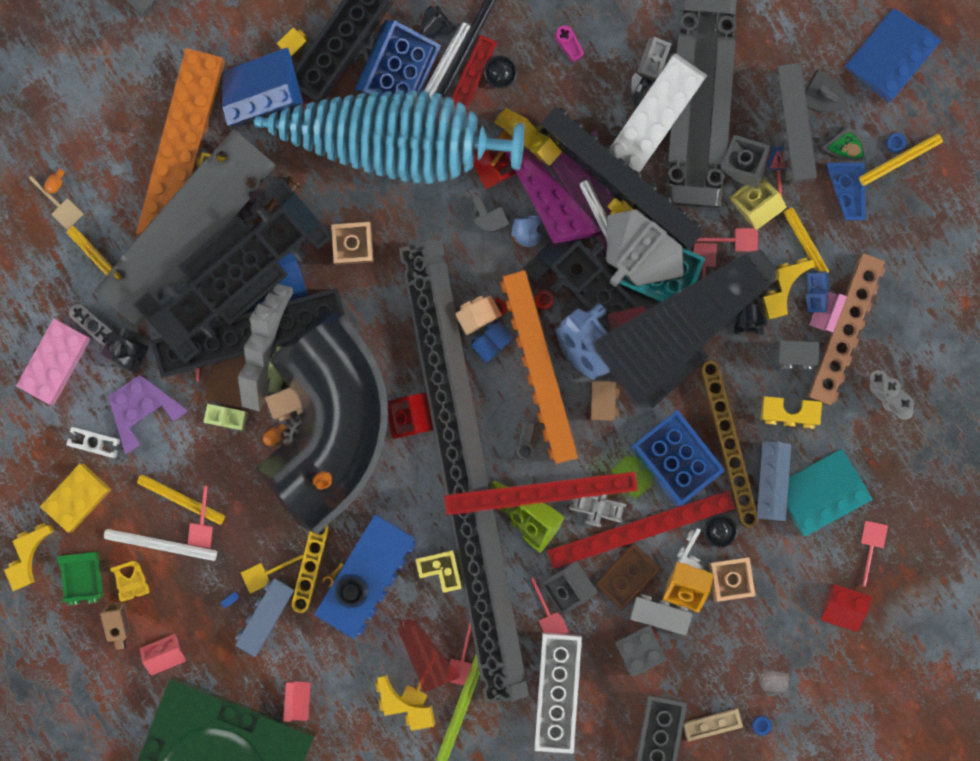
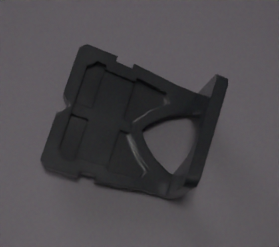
[101,332,149,373]

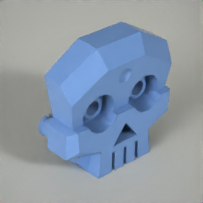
[554,304,610,381]

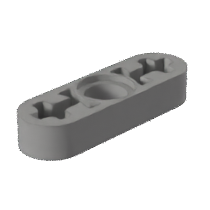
[69,304,115,347]

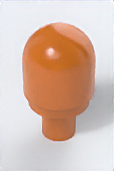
[44,168,65,194]
[263,423,287,446]

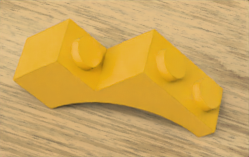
[494,108,562,166]
[761,258,815,320]
[4,523,55,591]
[375,674,435,731]

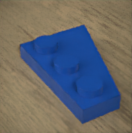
[826,163,866,221]

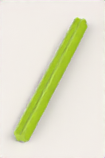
[436,655,480,761]

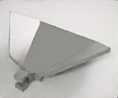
[606,210,683,287]

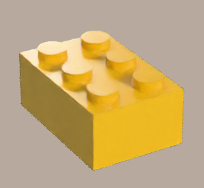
[40,464,112,533]

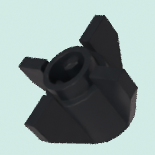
[421,5,457,39]
[631,72,656,107]
[734,302,767,335]

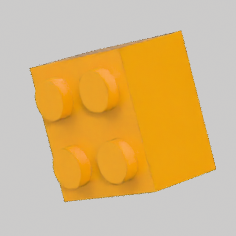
[663,562,714,613]

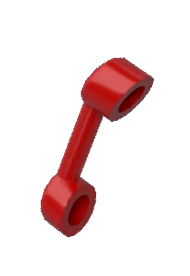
[493,290,554,319]

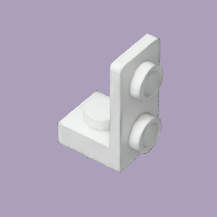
[677,527,703,570]

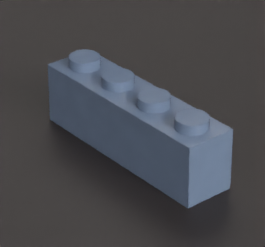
[757,442,791,521]
[235,578,295,657]

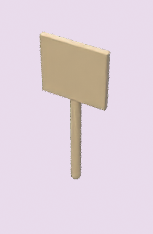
[29,176,84,230]

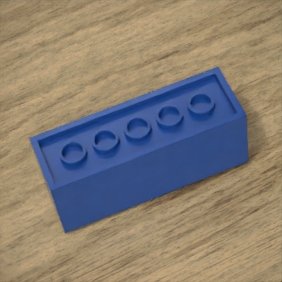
[314,514,417,639]

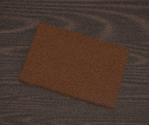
[594,542,661,611]

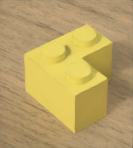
[415,550,462,593]

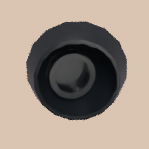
[484,55,517,89]
[704,514,738,548]
[335,574,368,608]

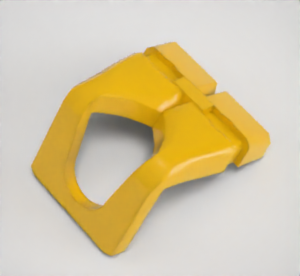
[110,561,150,602]

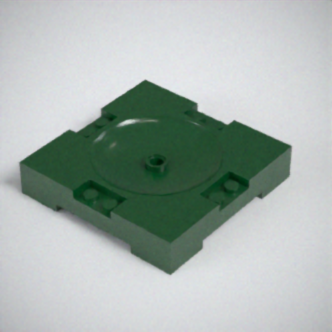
[138,676,316,761]

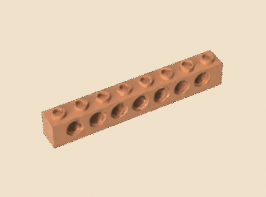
[807,253,886,406]

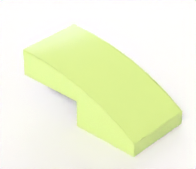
[203,404,248,431]

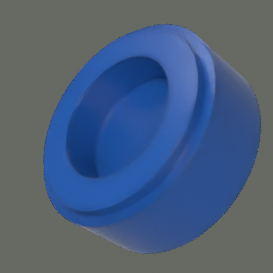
[886,133,906,153]
[219,591,239,608]
[752,715,772,736]

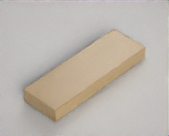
[683,708,743,742]

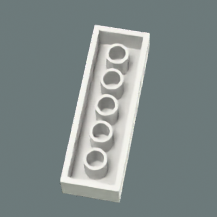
[610,53,707,172]
[534,632,582,754]

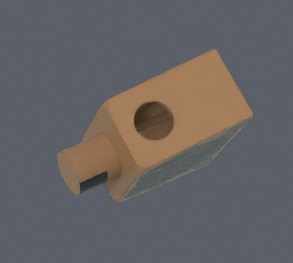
[100,601,130,650]

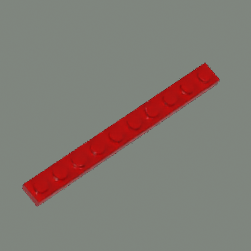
[444,472,638,515]
[547,490,735,569]

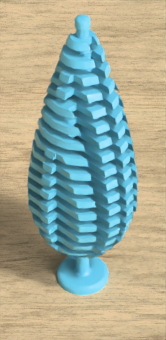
[254,91,524,184]

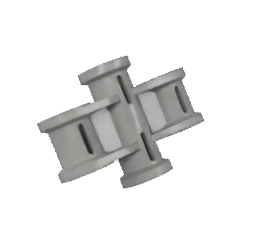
[869,370,914,420]
[568,495,627,527]

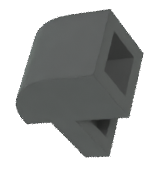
[471,196,509,232]

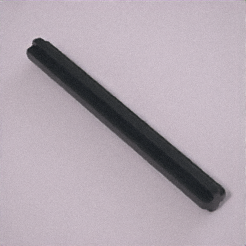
[437,0,496,97]

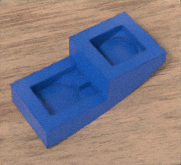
[806,271,828,312]

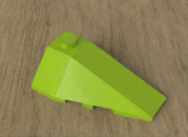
[490,481,565,553]

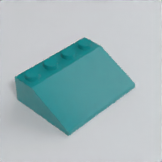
[616,248,706,302]
[787,449,873,537]

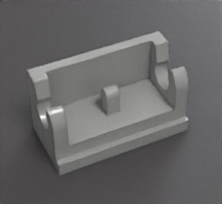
[637,37,671,80]

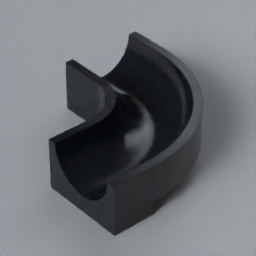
[255,310,388,535]

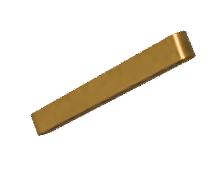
[700,361,758,528]

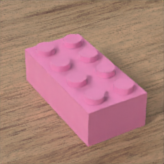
[16,319,91,405]

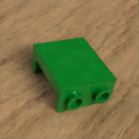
[57,551,104,605]

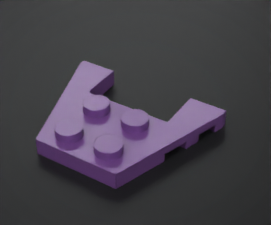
[109,375,188,454]

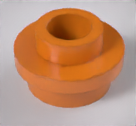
[312,472,332,489]

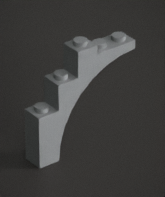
[238,284,293,412]

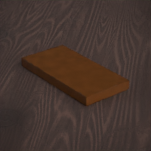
[205,356,246,408]

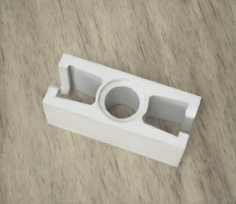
[66,427,121,458]

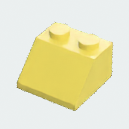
[729,177,787,230]

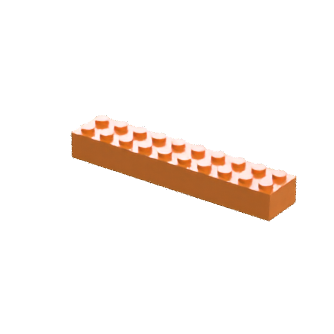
[136,48,225,235]
[500,270,578,464]

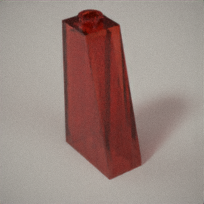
[397,619,460,693]

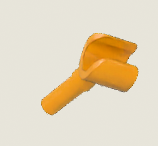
[322,563,344,588]

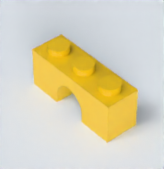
[760,396,822,429]

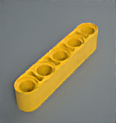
[292,525,329,613]

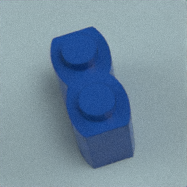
[471,321,514,363]

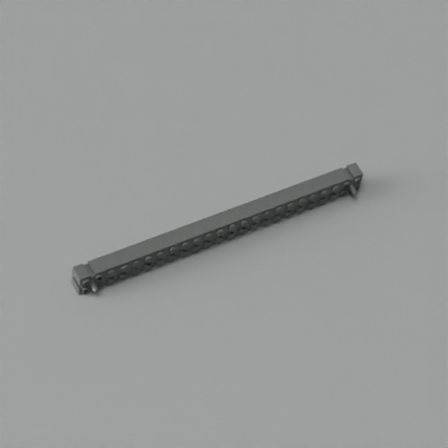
[399,240,529,703]

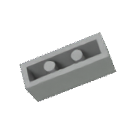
[629,594,693,636]

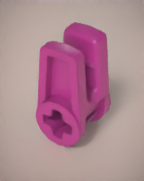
[555,25,584,62]

